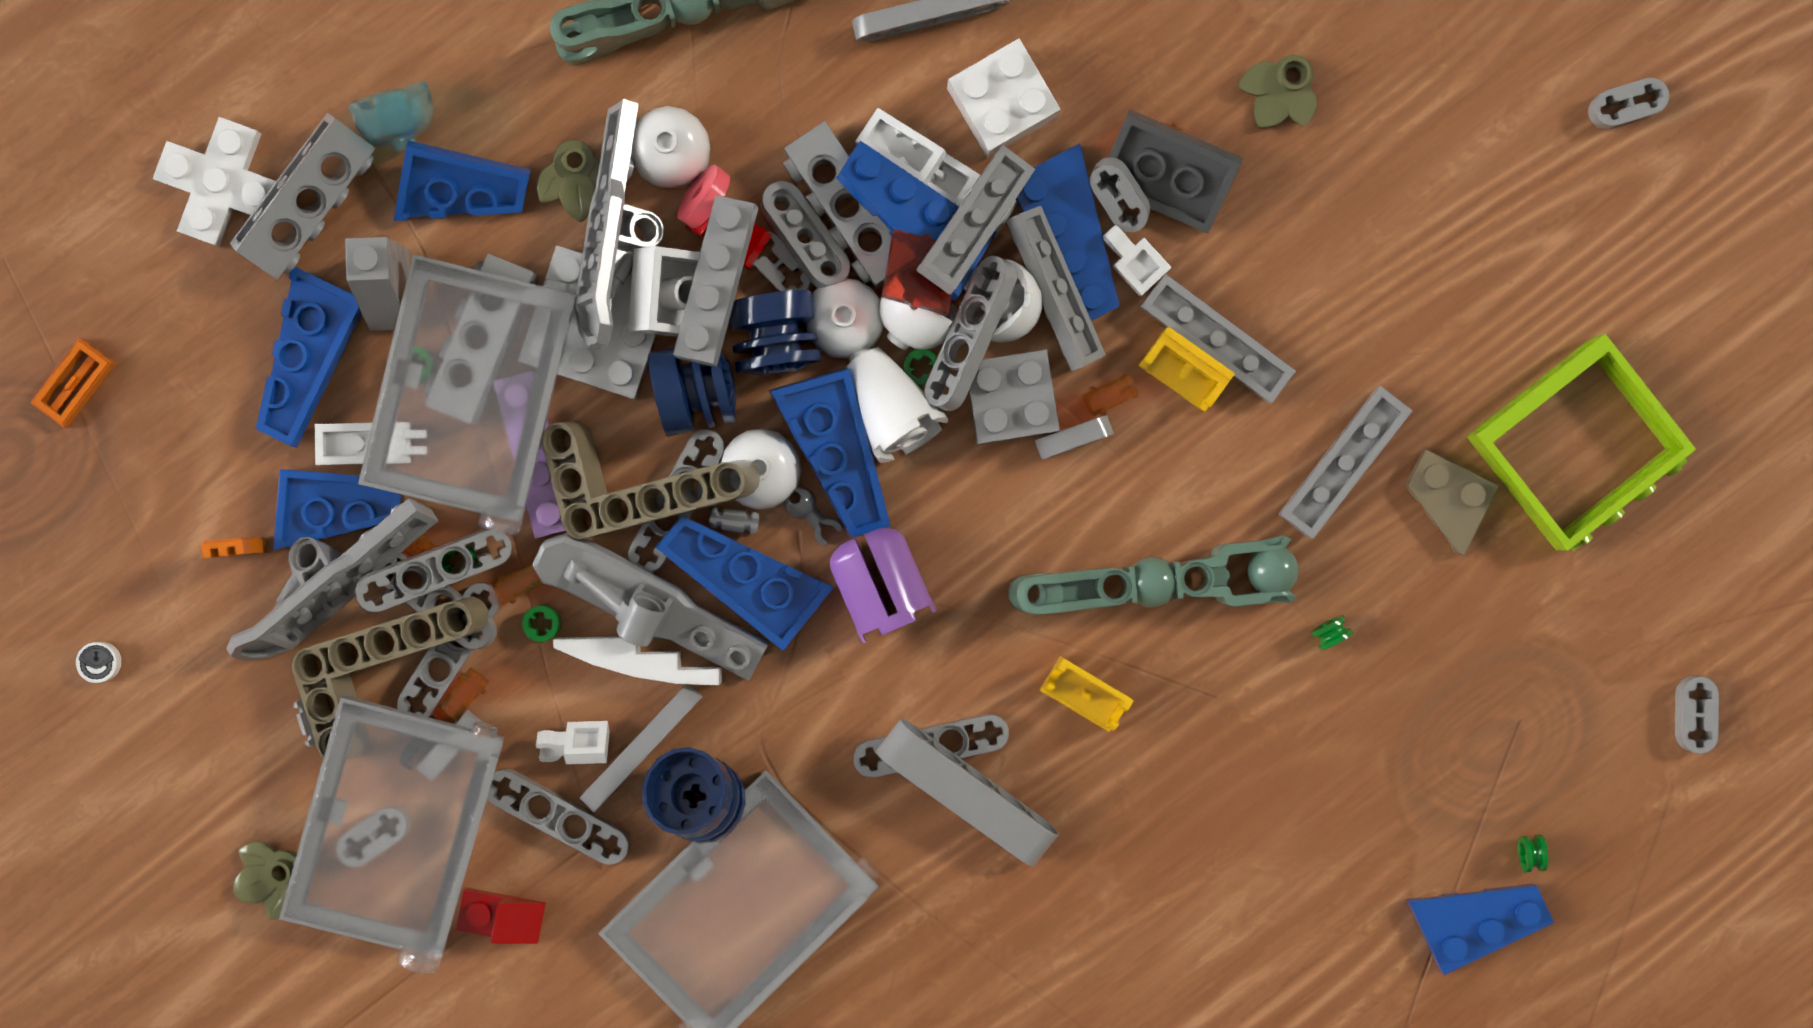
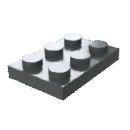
[1101,109,1243,233]

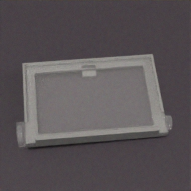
[358,254,577,535]
[279,695,504,973]
[598,770,879,1028]

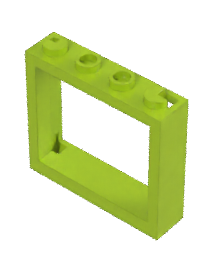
[1466,334,1697,552]

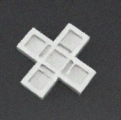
[153,117,276,247]

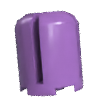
[830,528,937,643]

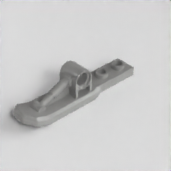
[574,99,664,349]
[226,498,438,661]
[532,533,769,681]

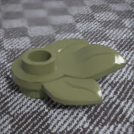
[1238,55,1317,128]
[537,140,600,222]
[233,841,297,920]

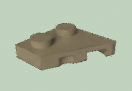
[1405,450,1499,556]

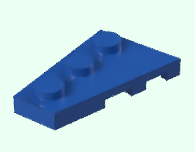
[393,140,531,221]
[273,469,404,550]
[1406,883,1554,975]

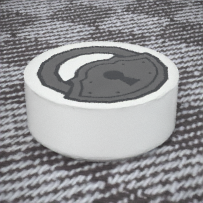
[76,642,121,683]

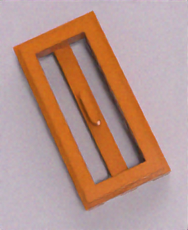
[30,338,116,428]
[201,537,268,558]

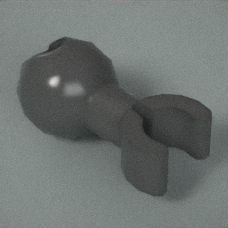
[784,487,842,546]

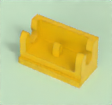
[1138,326,1235,412]
[1040,656,1134,732]

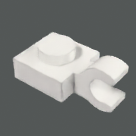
[1103,225,1172,296]
[536,721,610,764]

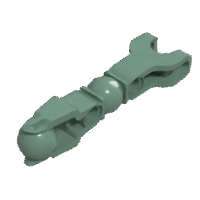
[550,0,796,65]
[1008,536,1299,615]

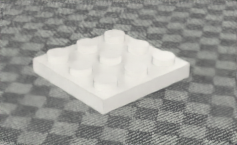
[518,245,657,400]

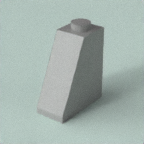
[345,237,410,331]

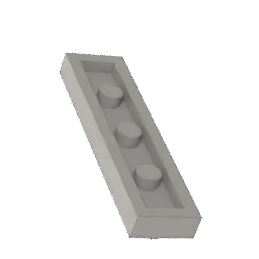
[916,145,1035,295]
[673,195,758,367]
[1006,205,1106,371]
[1139,274,1296,404]
[1278,386,1412,539]

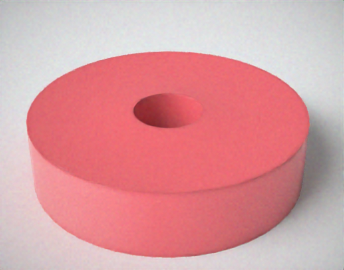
[677,164,730,229]

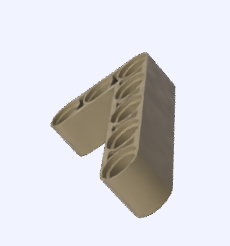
[542,421,760,539]
[292,597,489,760]

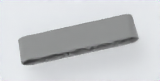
[875,718,1059,867]

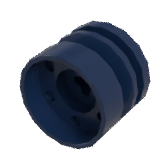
[729,290,821,376]
[648,348,737,437]
[642,747,746,844]

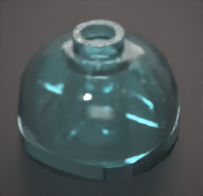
[347,81,434,152]

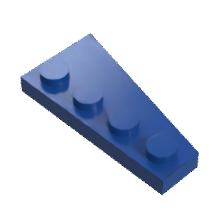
[836,140,996,301]
[1016,144,1120,322]
[256,266,362,448]
[768,368,891,537]
[655,516,834,651]

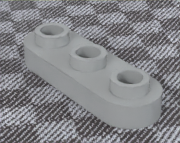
[761,181,850,288]

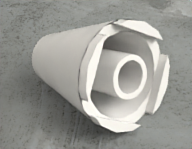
[846,347,948,463]

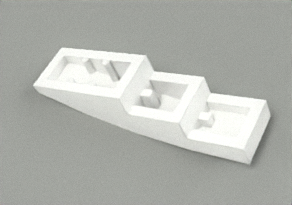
[855,108,1018,237]
[553,636,722,685]

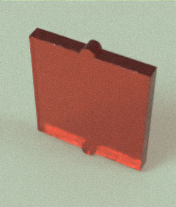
[882,229,952,315]

